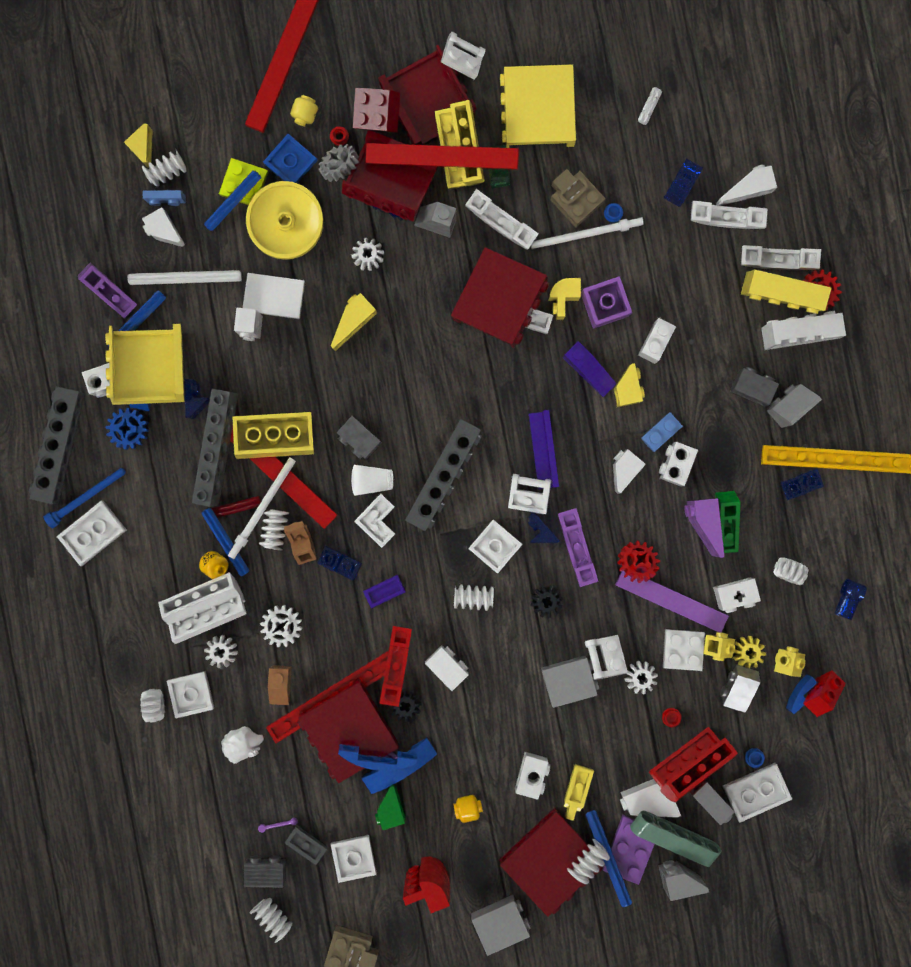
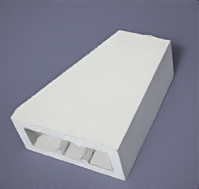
[620,779,681,817]

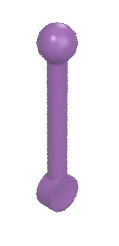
[258,818,298,833]

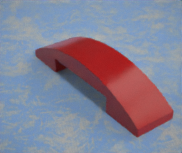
[379,626,412,707]

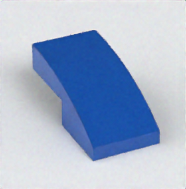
[786,674,818,714]

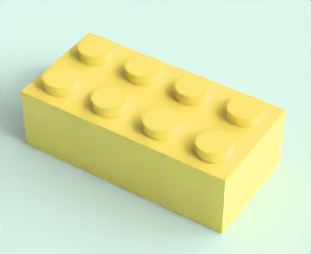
[233,412,314,459]

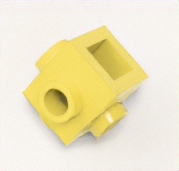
[703,632,735,661]
[774,646,805,677]

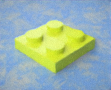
[219,158,268,205]

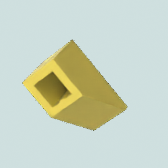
[614,363,645,407]

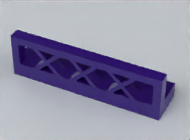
[528,410,559,490]

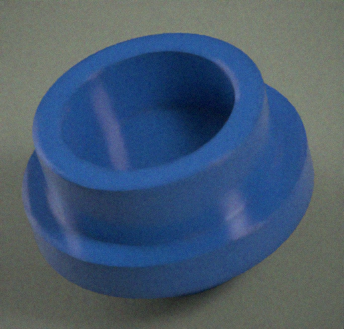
[604,203,623,223]
[745,748,765,768]

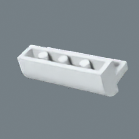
[158,572,247,644]

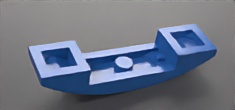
[362,737,437,794]
[338,744,417,771]

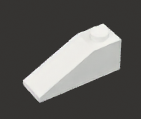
[716,165,777,206]

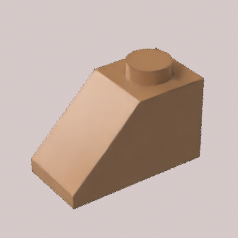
[268,665,292,705]

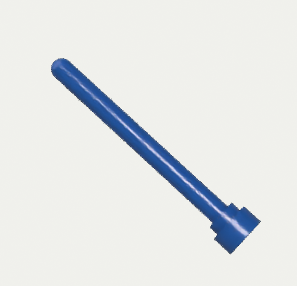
[43,468,126,529]

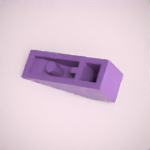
[77,262,137,318]

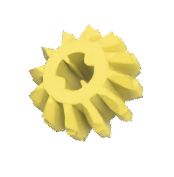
[733,636,766,669]

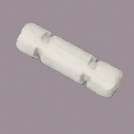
[638,87,662,125]

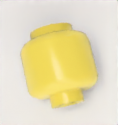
[290,95,318,127]

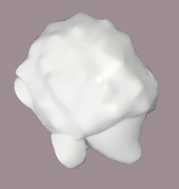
[221,726,264,764]

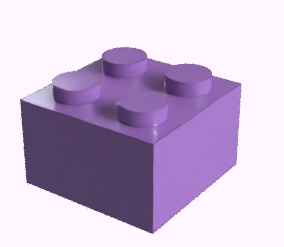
[581,276,632,329]

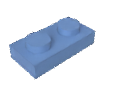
[143,190,186,206]
[641,412,683,452]

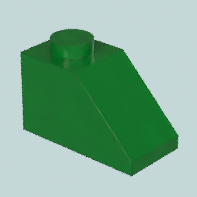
[375,783,406,830]

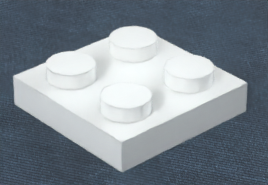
[468,520,522,573]
[663,629,705,671]
[167,671,214,718]
[331,835,377,883]

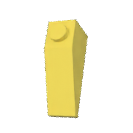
[331,293,377,351]

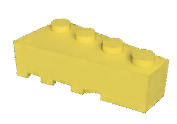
[741,270,831,314]

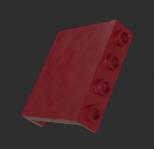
[378,45,477,145]
[342,130,438,222]
[451,247,549,348]
[298,678,399,783]
[499,808,603,917]

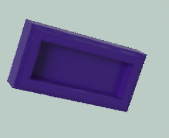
[363,574,406,608]

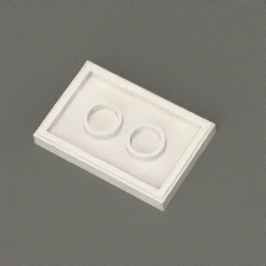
[243,273,305,319]
[57,500,127,566]
[723,763,792,822]

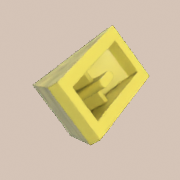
[124,124,153,168]

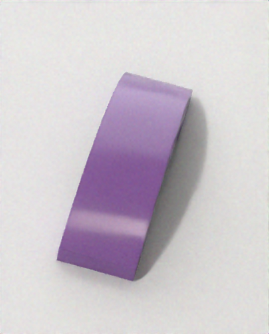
[558,508,598,587]

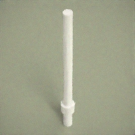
[531,218,643,249]
[228,457,296,559]

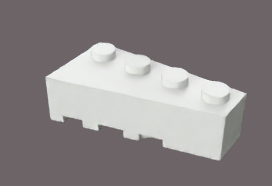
[761,311,846,350]

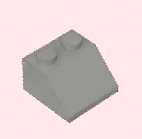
[767,384,822,428]
[658,860,709,901]

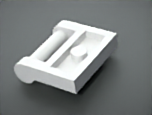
[441,32,485,80]
[508,474,552,514]
[585,635,628,680]

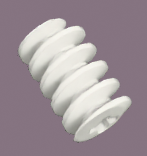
[142,150,186,187]
[259,509,289,550]
[454,584,494,611]
[567,839,610,884]
[250,898,292,943]

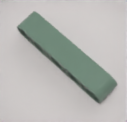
[630,810,722,867]

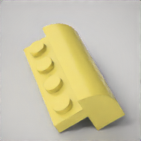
[435,100,484,189]

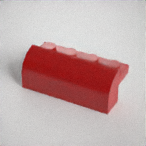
[649,727,738,802]
[403,857,450,913]

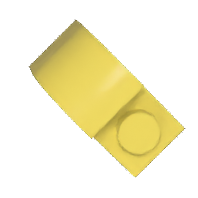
[548,278,581,320]

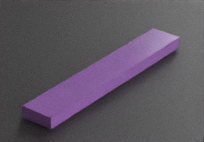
[615,571,729,632]

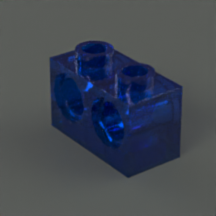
[664,158,703,207]

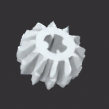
[352,238,384,271]
[773,557,809,585]
[204,635,238,668]
[624,661,658,694]
[140,689,165,723]

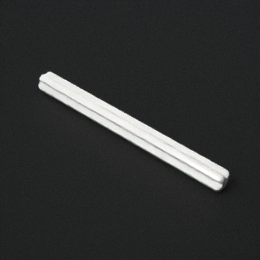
[128,270,242,285]

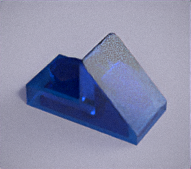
[184,379,210,419]
[527,512,560,543]

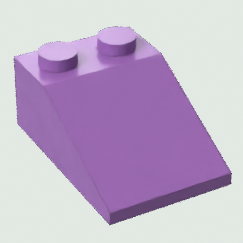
[684,498,724,558]

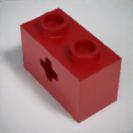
[803,670,846,717]

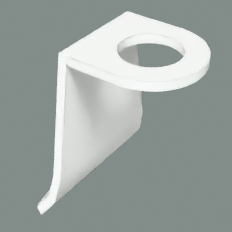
[351,465,393,496]

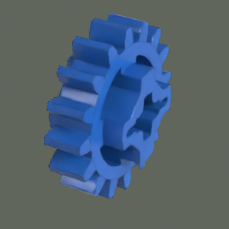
[105,408,149,450]

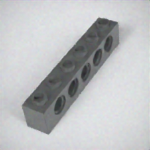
[29,386,85,504]
[192,389,238,507]
[405,419,482,531]

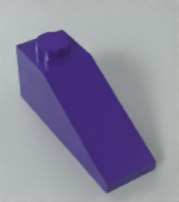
[563,341,617,397]

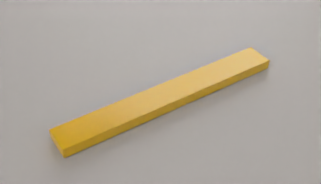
[761,445,911,474]

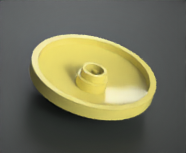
[246,181,324,260]

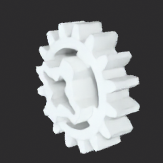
[260,605,303,647]

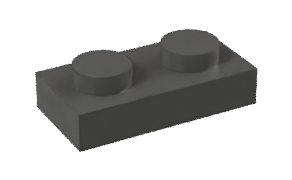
[285,825,328,865]

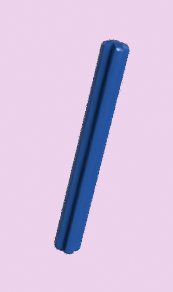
[586,810,632,907]

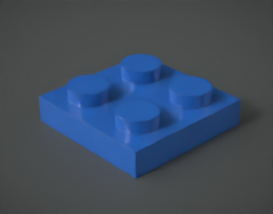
[263,134,318,183]

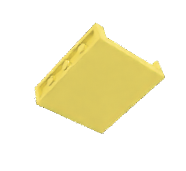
[500,65,576,148]
[105,324,185,405]

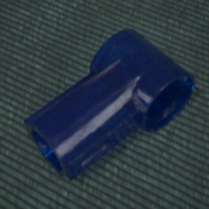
[834,579,867,620]

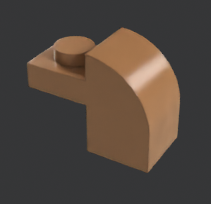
[284,521,317,565]

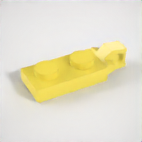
[564,764,594,821]

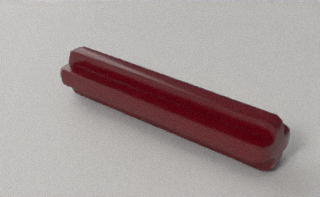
[211,496,262,518]

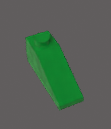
[715,491,740,553]

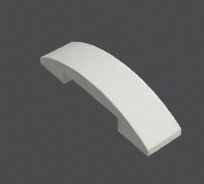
[465,189,539,250]
[691,201,768,229]
[741,245,821,270]

